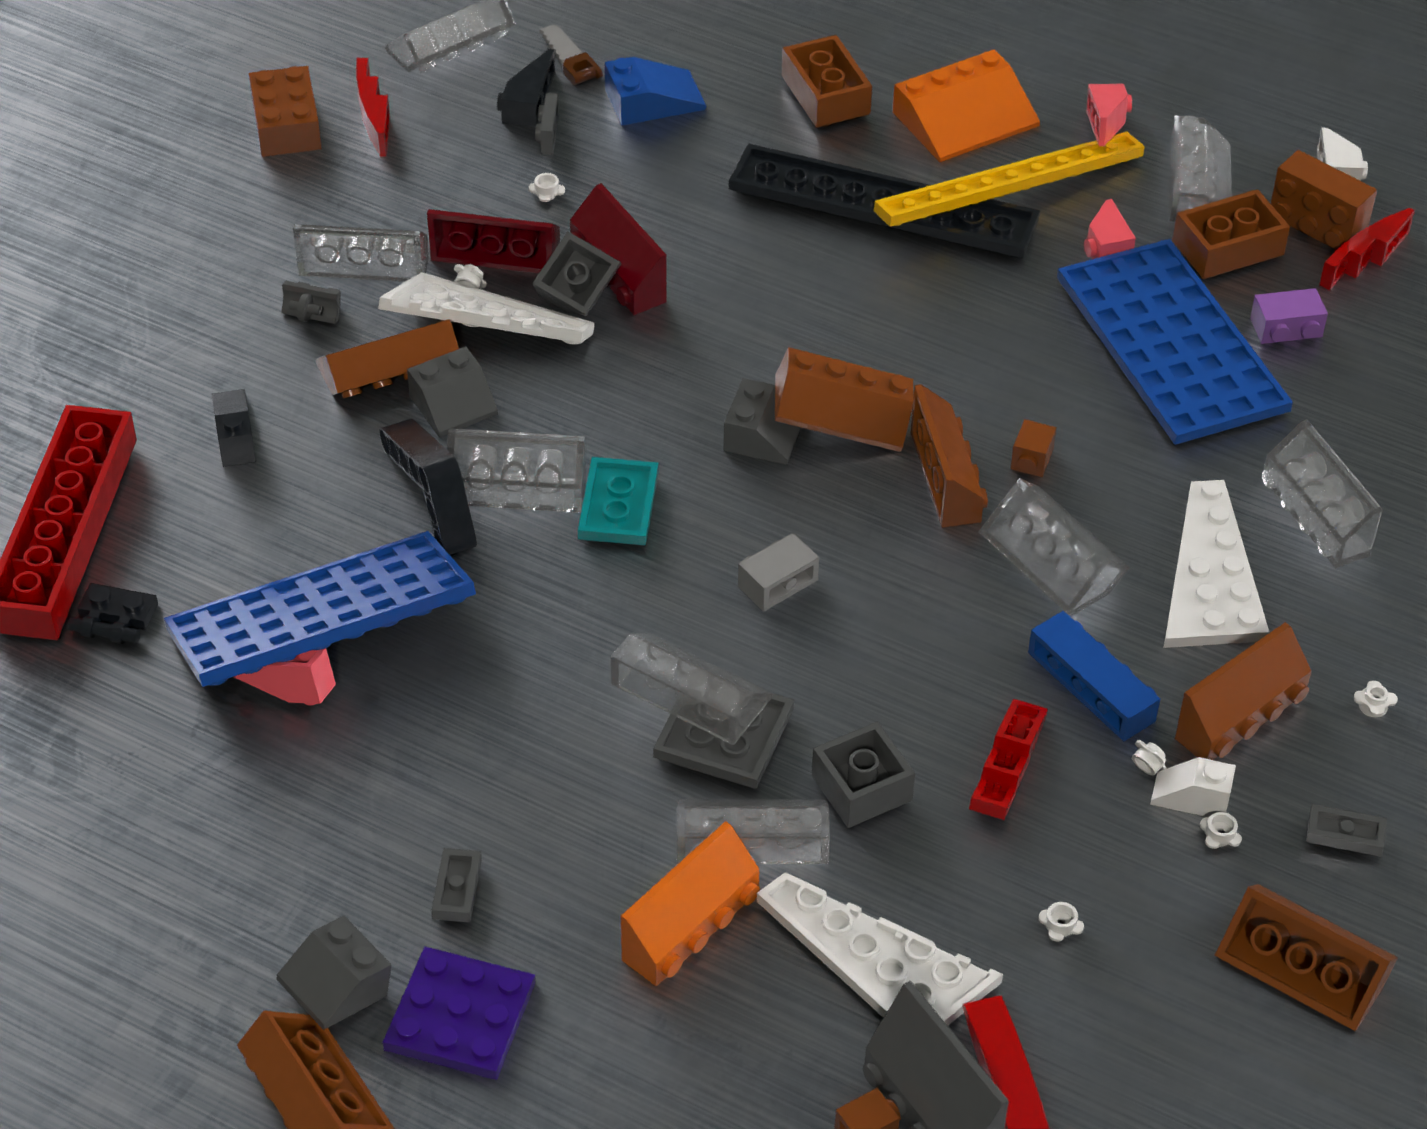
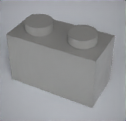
[738,533,819,612]

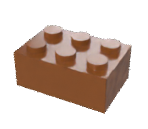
[781,35,872,128]
[249,66,322,157]
[1270,150,1378,250]
[1172,189,1290,279]

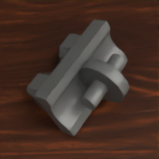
[281,281,341,324]

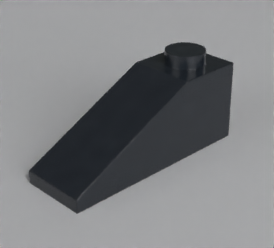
[497,49,555,127]
[212,389,256,467]

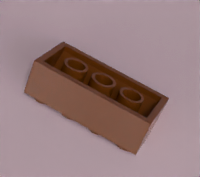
[315,319,459,398]
[775,347,914,452]
[910,384,988,528]
[1175,622,1312,760]
[1214,884,1398,1031]
[237,1010,395,1129]

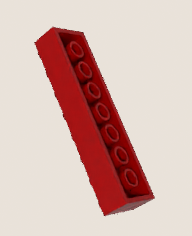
[0,405,137,640]

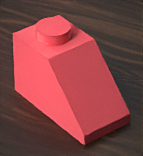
[1084,199,1136,259]

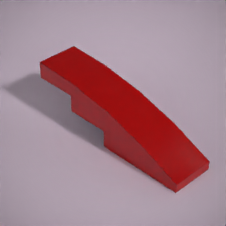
[356,58,390,157]
[1319,208,1415,290]
[969,699,1048,820]
[962,995,1050,1129]

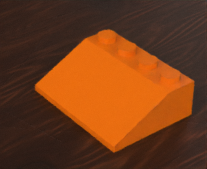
[892,49,1040,162]

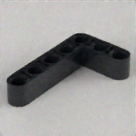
[379,418,477,555]

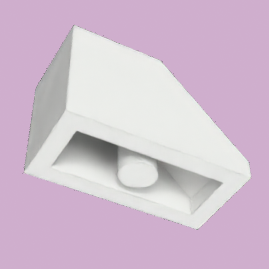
[1317,128,1368,181]
[1150,757,1236,817]

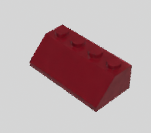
[570,183,667,315]
[427,209,560,273]

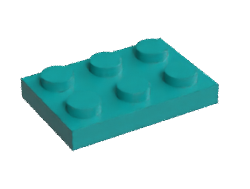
[578,457,659,546]

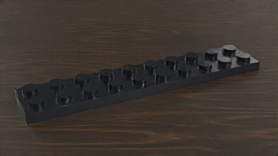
[728,143,1040,258]

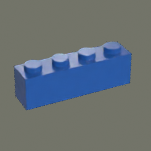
[1028,611,1160,742]

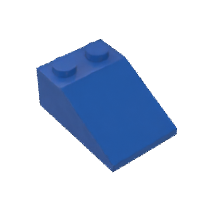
[604,57,706,126]

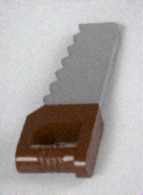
[540,24,603,85]

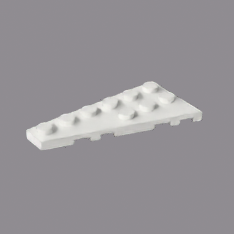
[378,272,595,344]
[1163,480,1269,648]
[757,872,1003,1026]

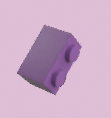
[1250,288,1328,344]

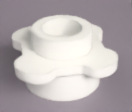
[529,173,565,202]
[454,264,487,289]
[1354,681,1398,718]
[1132,740,1167,776]
[1200,812,1242,849]
[1038,902,1084,942]

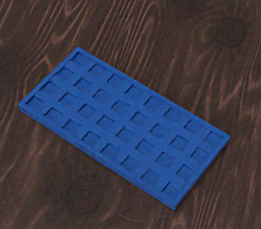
[1057,239,1293,445]
[164,531,476,687]

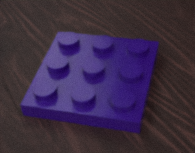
[383,946,536,1080]

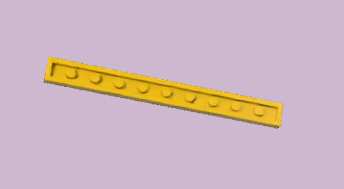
[874,132,1145,227]

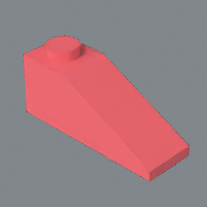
[1086,84,1132,146]
[234,648,336,706]

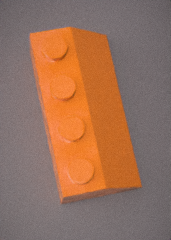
[621,821,760,986]

